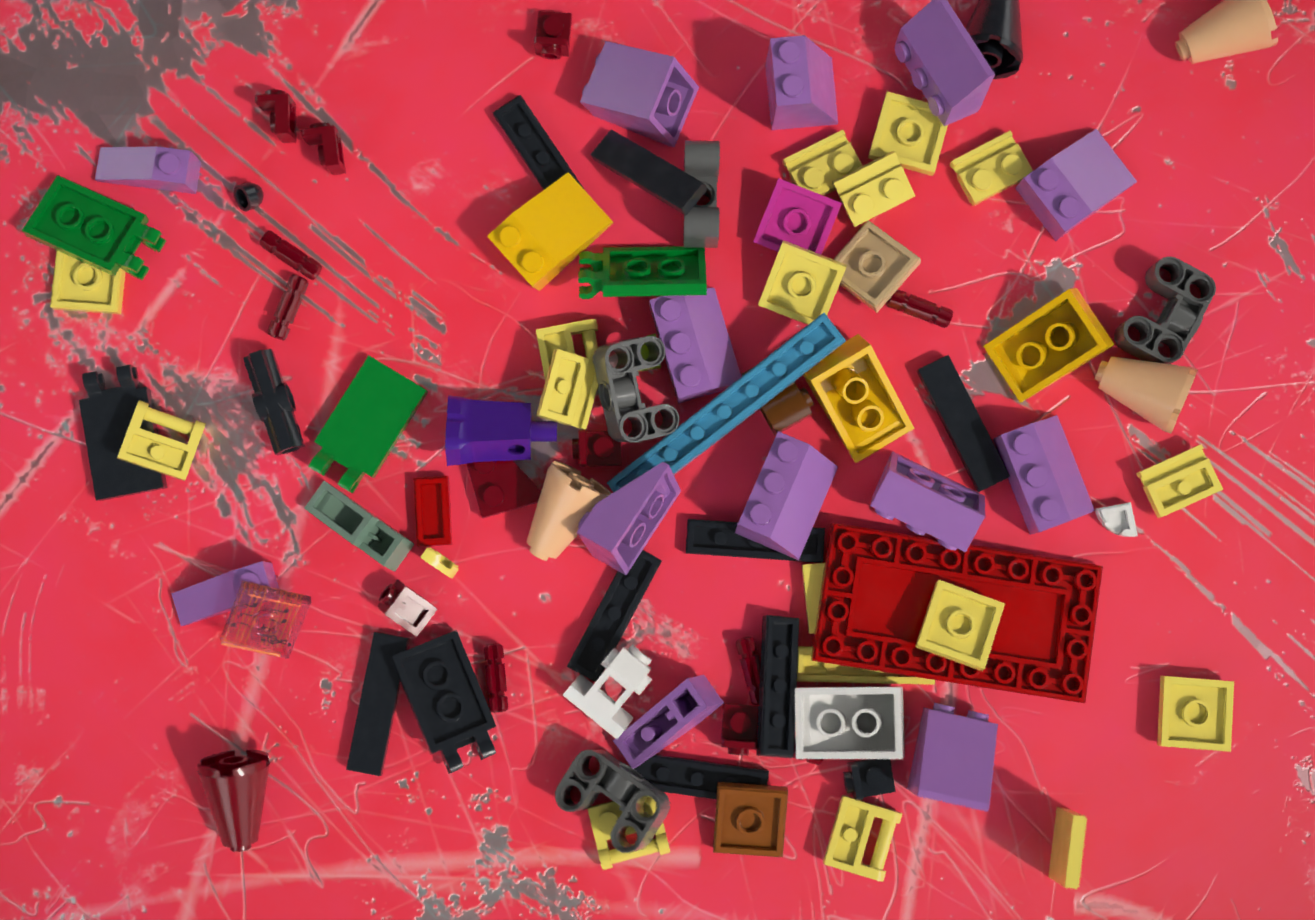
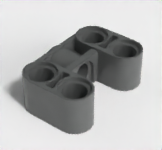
[684,140,720,248]
[1114,256,1216,364]
[593,336,679,442]
[555,750,670,853]

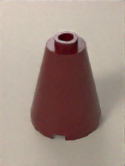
[197,750,270,852]

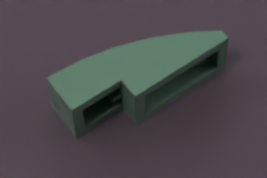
[304,481,414,572]

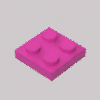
[753,178,842,255]

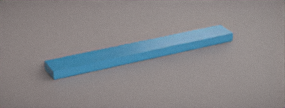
[607,313,846,492]

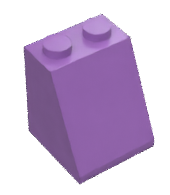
[765,35,838,130]
[580,41,699,147]
[907,703,998,812]

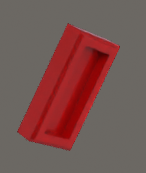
[413,476,453,547]

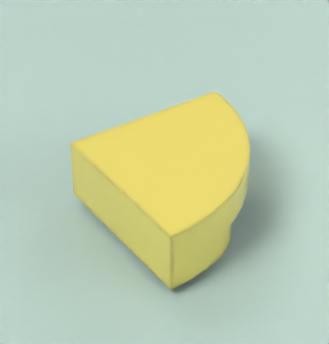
[420,547,459,579]

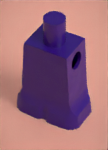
[445,395,557,466]

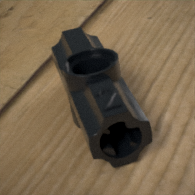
[243,349,305,456]

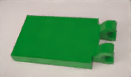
[22,175,166,280]
[578,246,707,299]
[308,356,428,494]

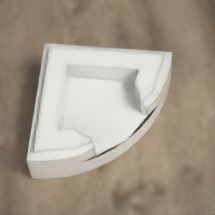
[1095,502,1138,537]

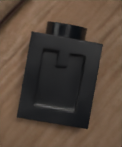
[843,759,896,800]

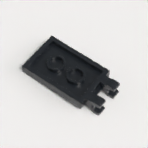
[79,365,167,501]
[391,630,496,774]

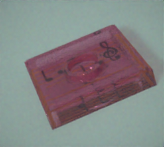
[220,581,311,659]

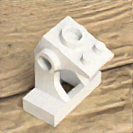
[563,644,652,739]

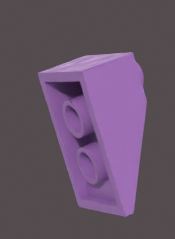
[1015,129,1137,241]
[577,462,681,575]

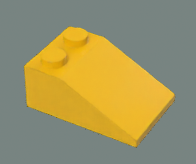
[487,172,614,291]
[983,288,1115,403]
[803,334,915,463]

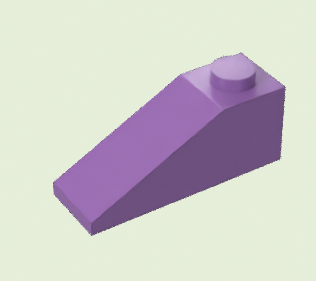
[95,146,201,194]
[171,561,280,626]
[613,675,724,769]

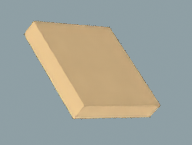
[833,220,921,313]

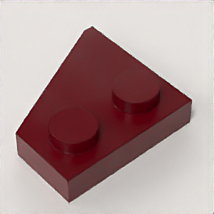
[467,460,541,519]

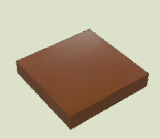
[713,782,788,857]

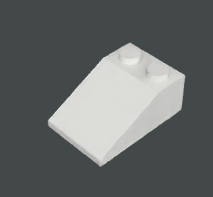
[795,686,905,759]

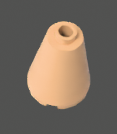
[1175,0,1278,64]
[1095,356,1198,434]
[527,461,611,561]

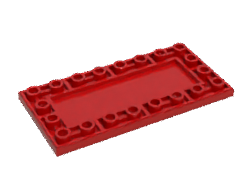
[811,523,1103,703]

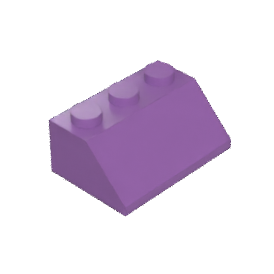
[894,0,995,126]
[649,288,741,404]
[993,415,1095,535]
[735,431,838,560]
[870,451,985,552]

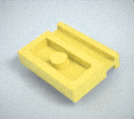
[783,130,862,196]
[949,130,1033,206]
[832,151,915,227]
[536,349,598,430]
[1136,444,1223,518]

